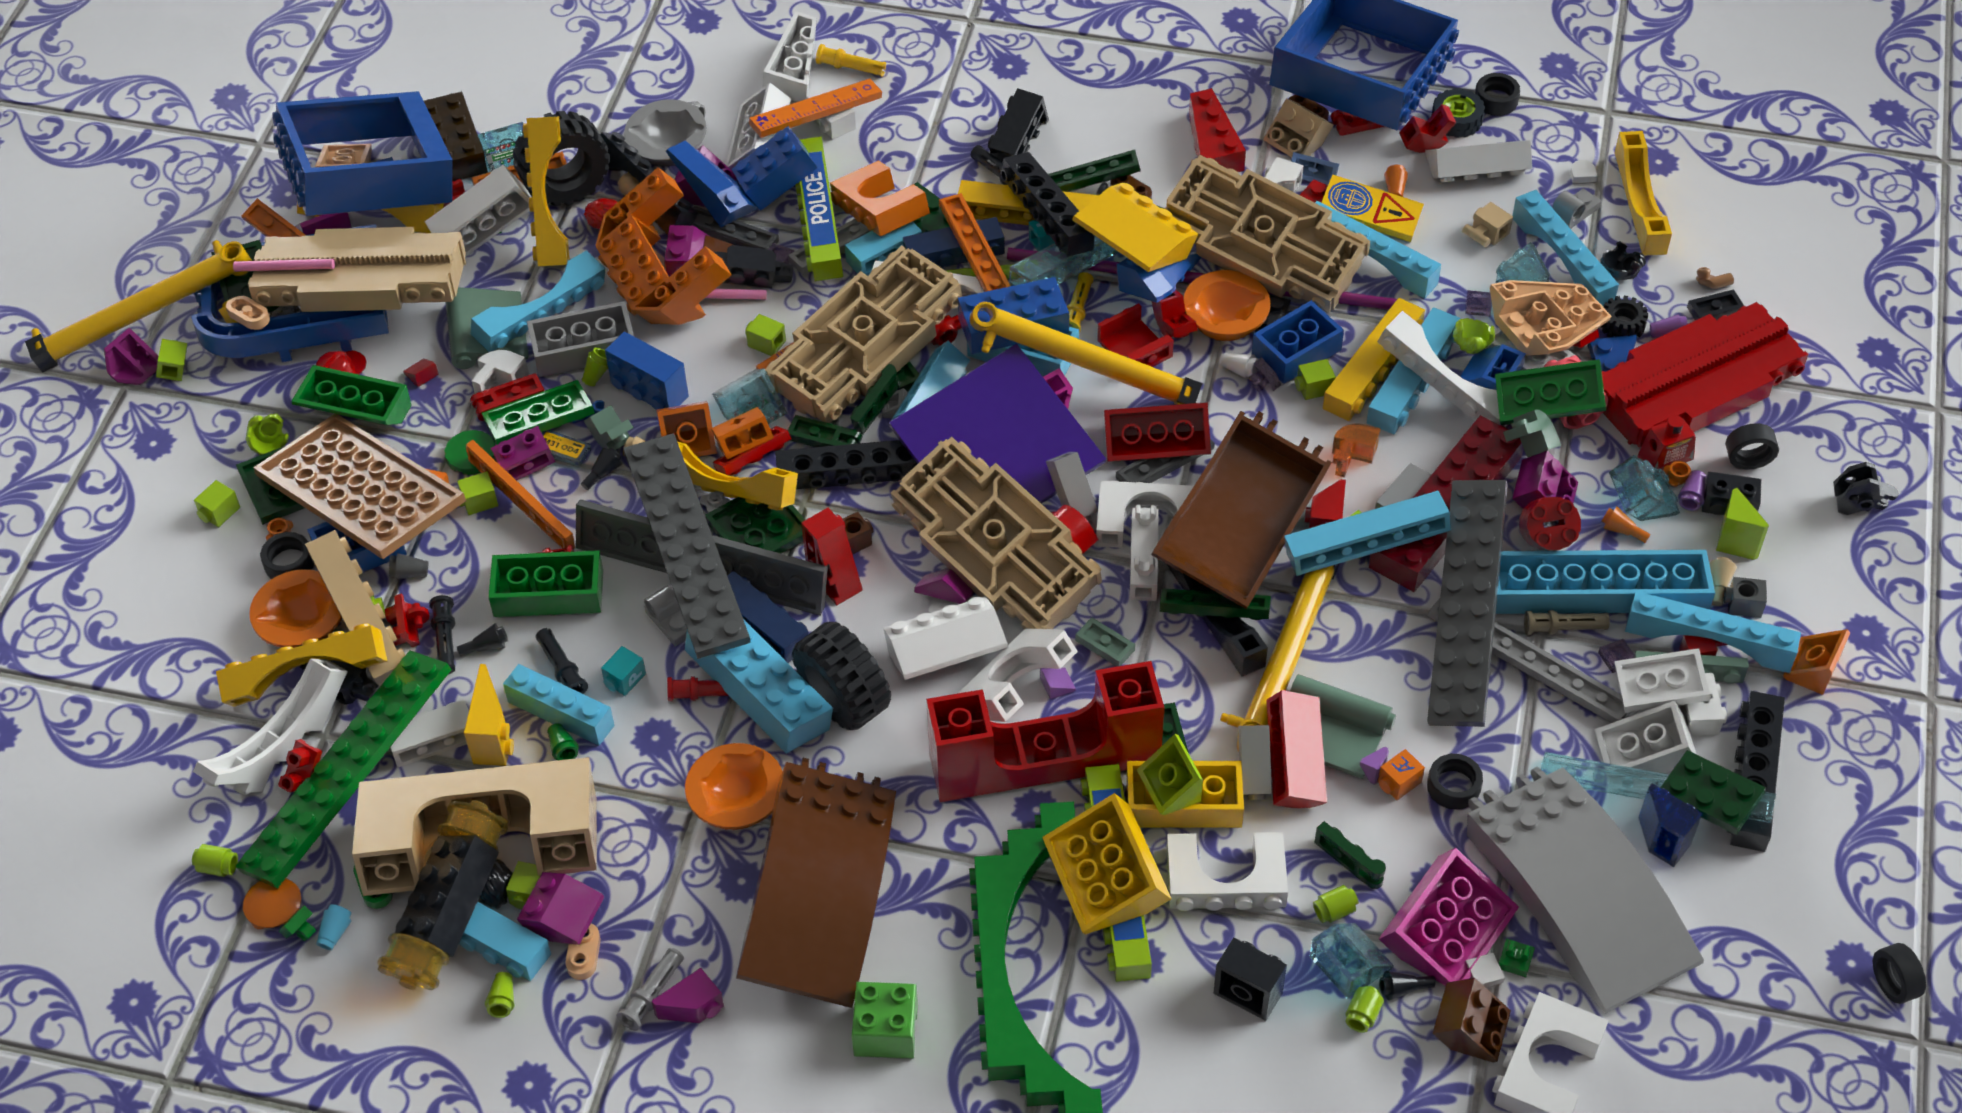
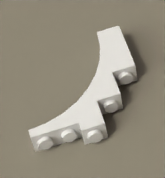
[193,659,347,795]

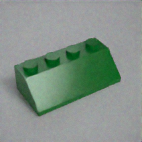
[291,365,412,425]

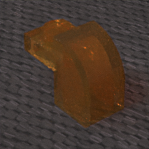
[1332,423,1381,477]

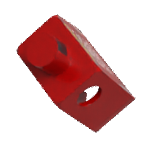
[1637,415,1696,475]

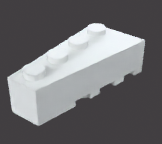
[763,11,817,102]

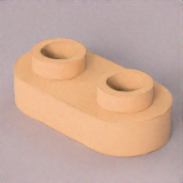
[226,296,270,330]
[565,923,601,980]

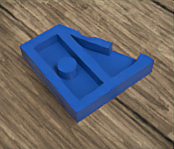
[1587,335,1637,372]

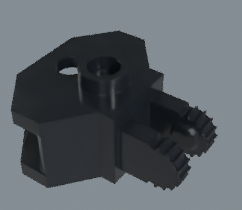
[1833,462,1899,515]

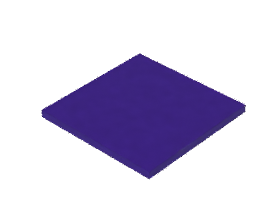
[889,343,1106,504]

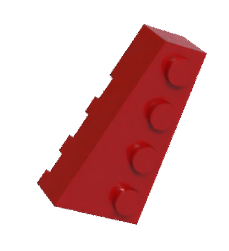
[1189,88,1246,172]

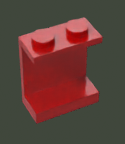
[1097,303,1174,367]

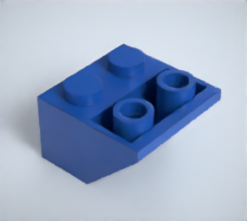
[1460,344,1526,390]

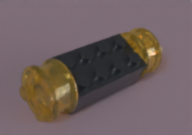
[377,800,508,990]

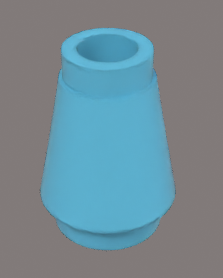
[316,904,352,950]

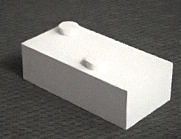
[425,165,531,257]

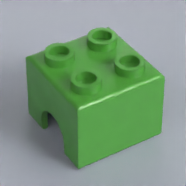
[852,982,918,1059]

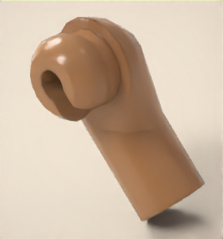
[1696,267,1734,289]

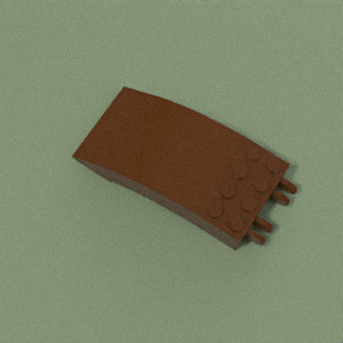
[1151,411,1332,609]
[736,757,896,1008]

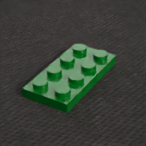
[1495,359,1606,425]
[482,380,595,445]

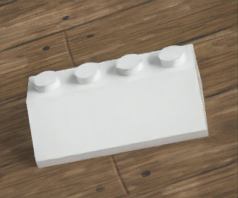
[726,83,791,170]
[1425,140,1532,182]
[883,596,1008,680]

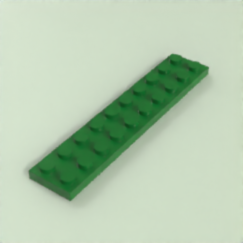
[235,650,452,889]

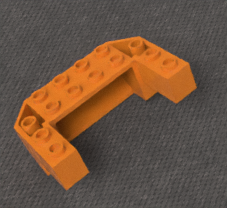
[595,167,731,325]

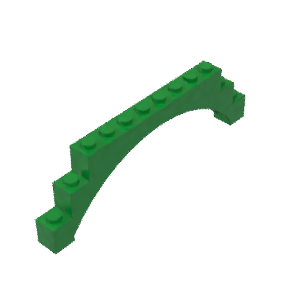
[969,801,1103,1113]

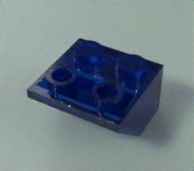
[1638,783,1703,867]

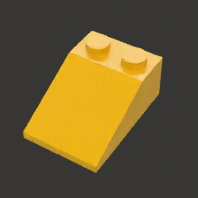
[464,664,514,766]

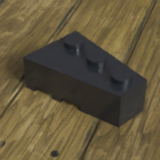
[988,88,1049,162]

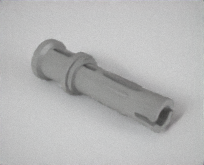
[616,948,684,1031]

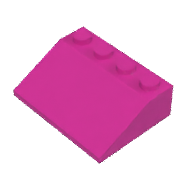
[1379,847,1519,986]

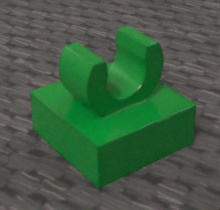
[278,905,316,942]
[1499,938,1535,978]

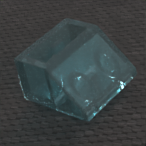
[1496,242,1550,283]
[1609,455,1680,521]
[1309,923,1394,999]

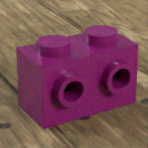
[491,426,555,481]

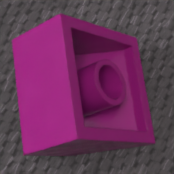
[664,225,709,277]
[517,872,604,945]

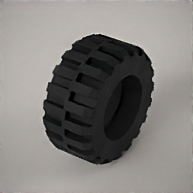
[513,111,610,206]
[792,622,892,730]

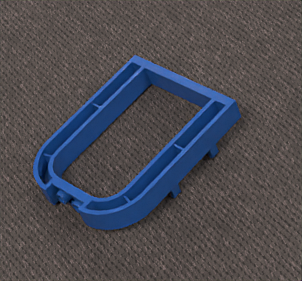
[191,224,389,362]

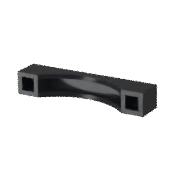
[600,132,698,235]
[1166,564,1268,677]

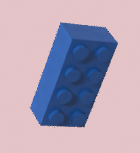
[958,277,1069,354]

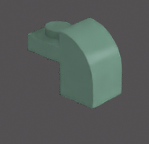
[584,405,633,450]
[1503,410,1561,457]

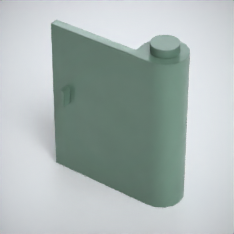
[446,287,528,370]
[1290,674,1396,779]

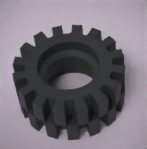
[1600,295,1648,338]

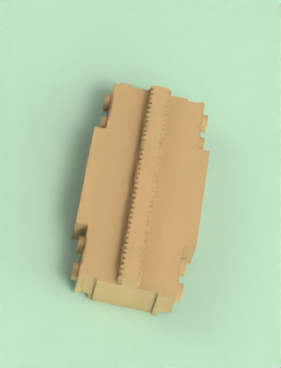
[1165,155,1370,313]
[248,227,466,312]
[765,245,962,423]
[891,437,1102,629]

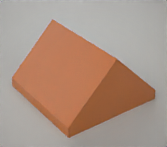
[1783,629,1850,695]

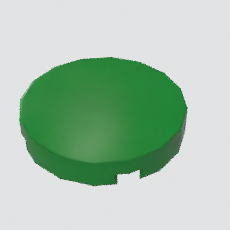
[444,430,496,475]

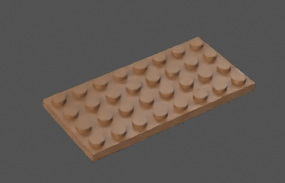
[253,414,466,559]

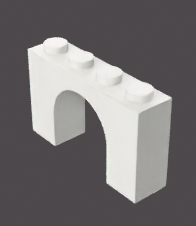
[1096,481,1194,548]
[958,628,1078,722]
[1166,832,1288,911]
[1492,992,1609,1113]

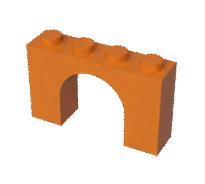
[830,160,930,237]

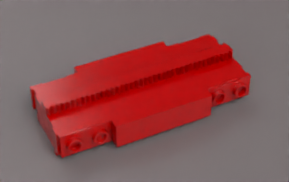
[1602,302,1809,448]

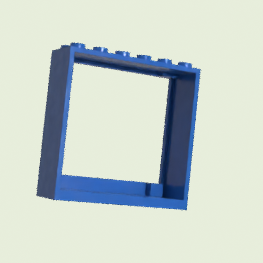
[1269,0,1459,131]
[272,91,452,216]

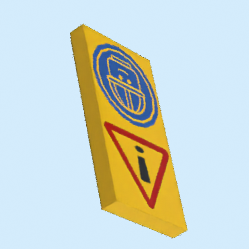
[1322,174,1424,242]

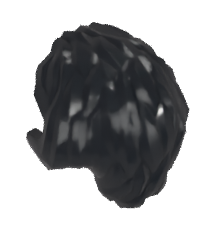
[1600,241,1646,280]
[479,859,513,909]

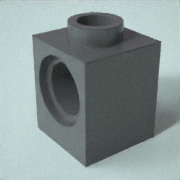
[1724,577,1767,618]

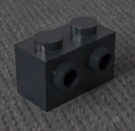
[1702,471,1761,515]

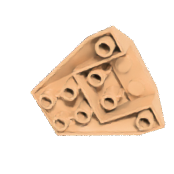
[1490,280,1612,356]

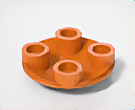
[243,878,302,929]

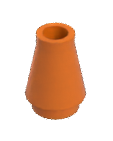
[1384,164,1408,197]

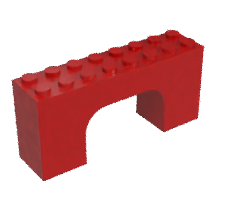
[926,661,1164,802]

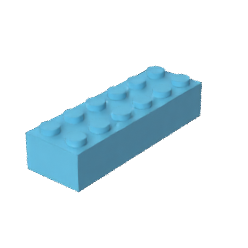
[685,619,833,754]

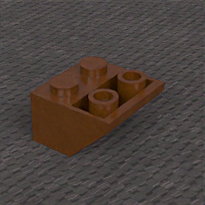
[1432,978,1511,1063]

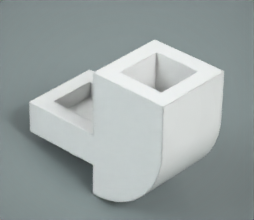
[472,350,529,394]

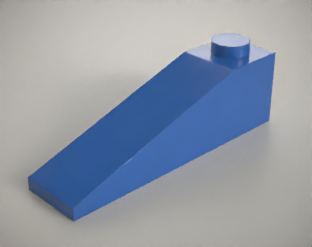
[666,140,758,227]
[1117,250,1201,303]

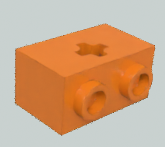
[711,407,774,459]

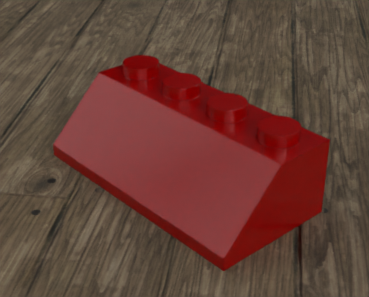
[1104,402,1211,462]

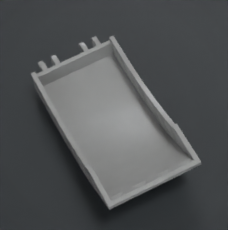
[1467,767,1704,1014]

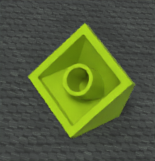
[1716,488,1769,560]
[1137,734,1203,815]

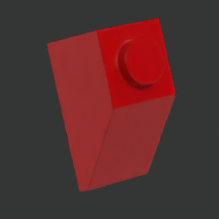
[1304,479,1346,528]

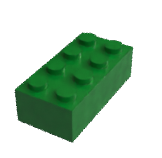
[488,551,603,617]

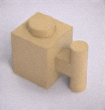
[1462,202,1513,248]

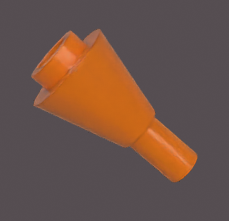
[1601,506,1651,543]

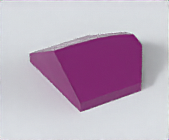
[104,328,159,385]
[914,568,974,604]

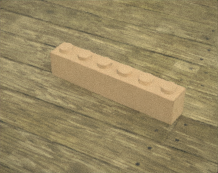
[305,530,405,687]

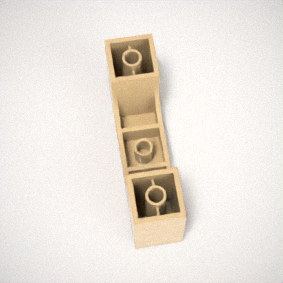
[352,757,597,896]

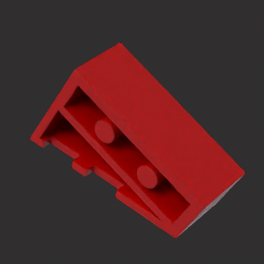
[801,507,863,606]

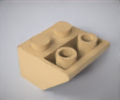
[1263,98,1334,157]

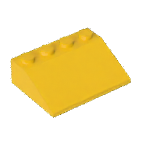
[1072,183,1198,272]
[1042,793,1171,934]

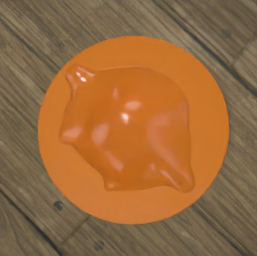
[1184,270,1271,341]
[249,570,342,648]
[685,743,783,830]

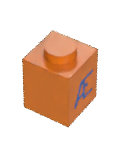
[1378,749,1425,800]

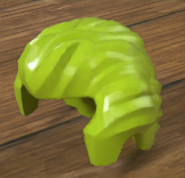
[1453,318,1495,354]
[245,413,289,455]

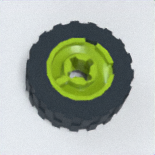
[1431,88,1485,138]

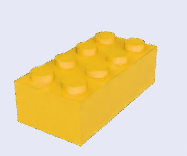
[1126,761,1244,828]

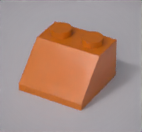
[657,401,717,457]

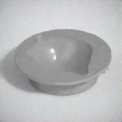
[624,99,706,166]

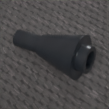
[581,448,622,490]
[457,623,508,657]
[1379,971,1436,1001]

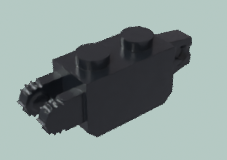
[714,245,793,289]
[300,645,379,705]

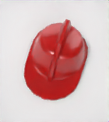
[316,350,367,375]

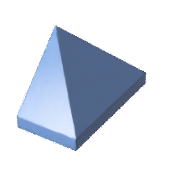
[1291,152,1340,185]

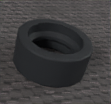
[1475,73,1520,116]
[1725,423,1779,470]
[260,532,314,579]
[1427,753,1483,810]
[1872,943,1926,1004]

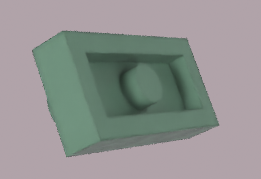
[1075,617,1135,667]

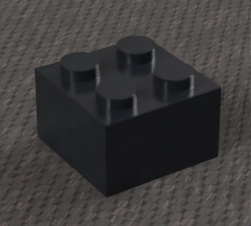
[1213,937,1287,1021]

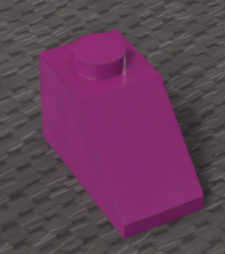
[652,968,724,1023]

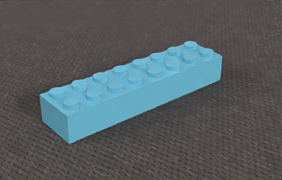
[1496,550,1715,614]

